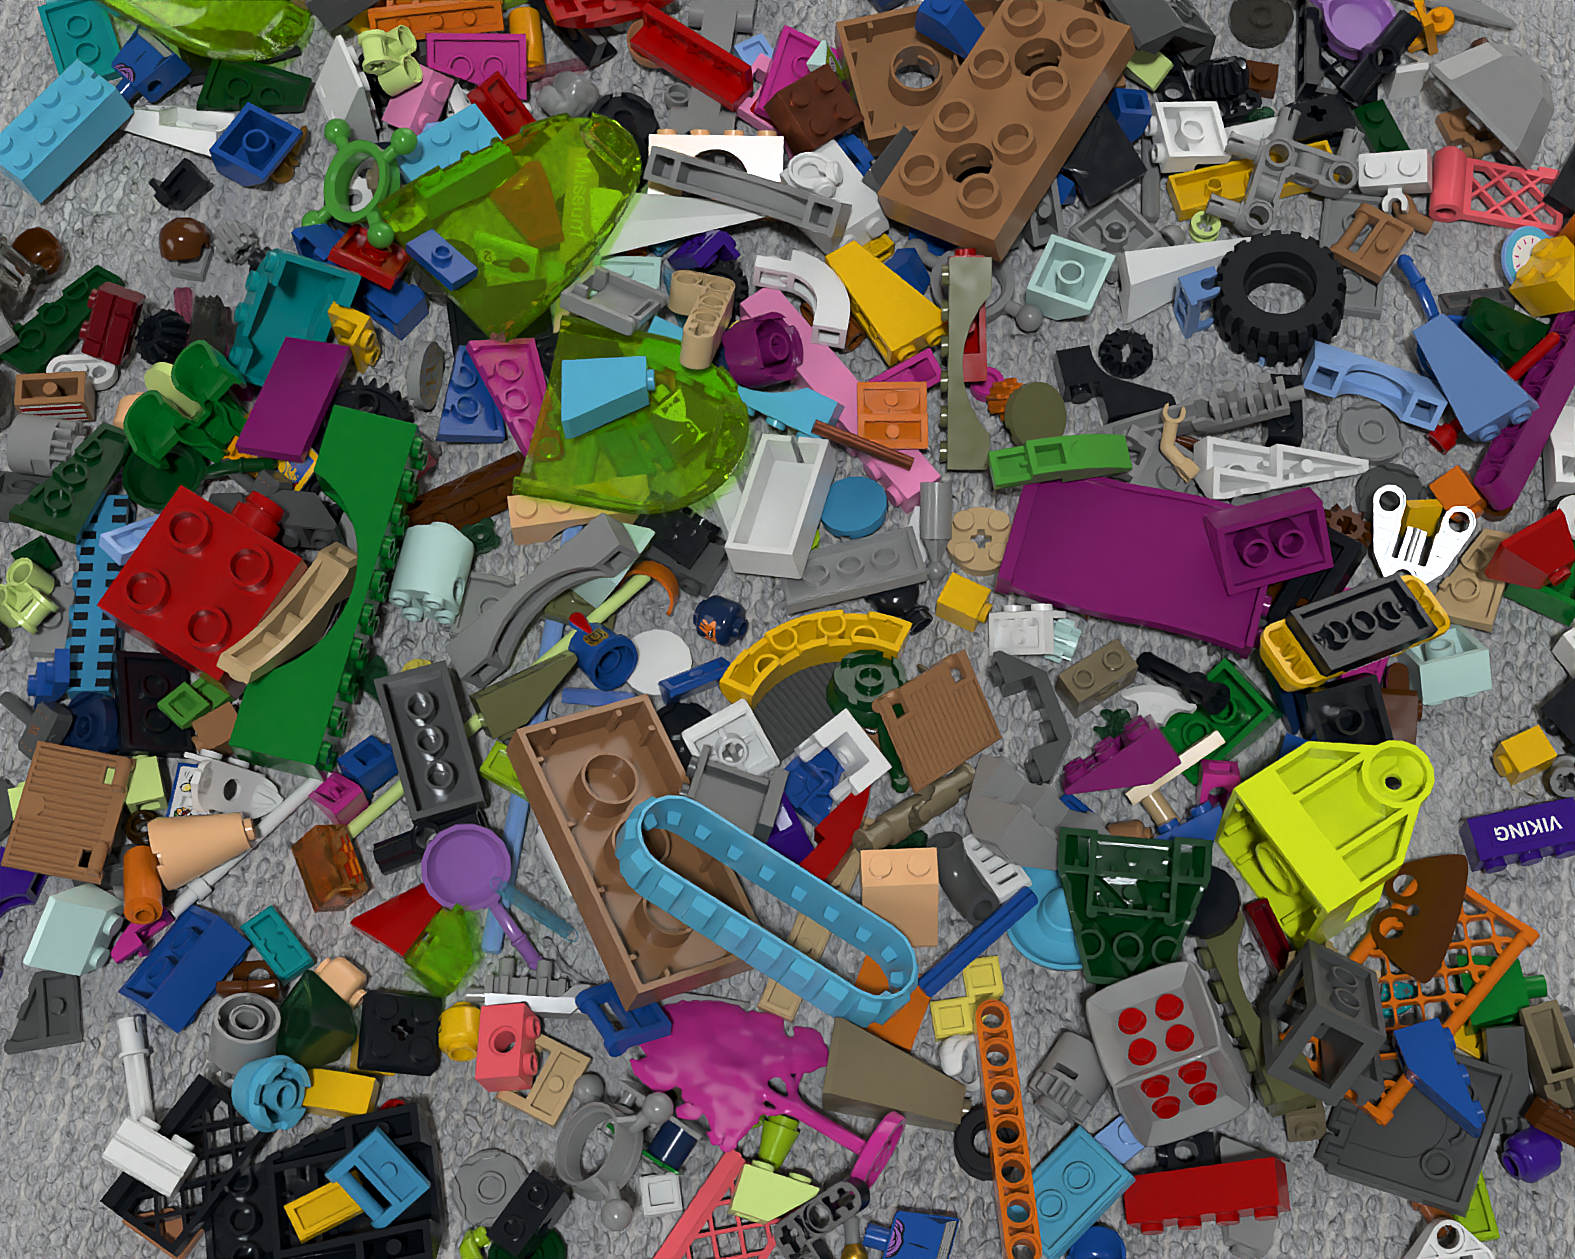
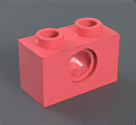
[475,1003,541,1092]

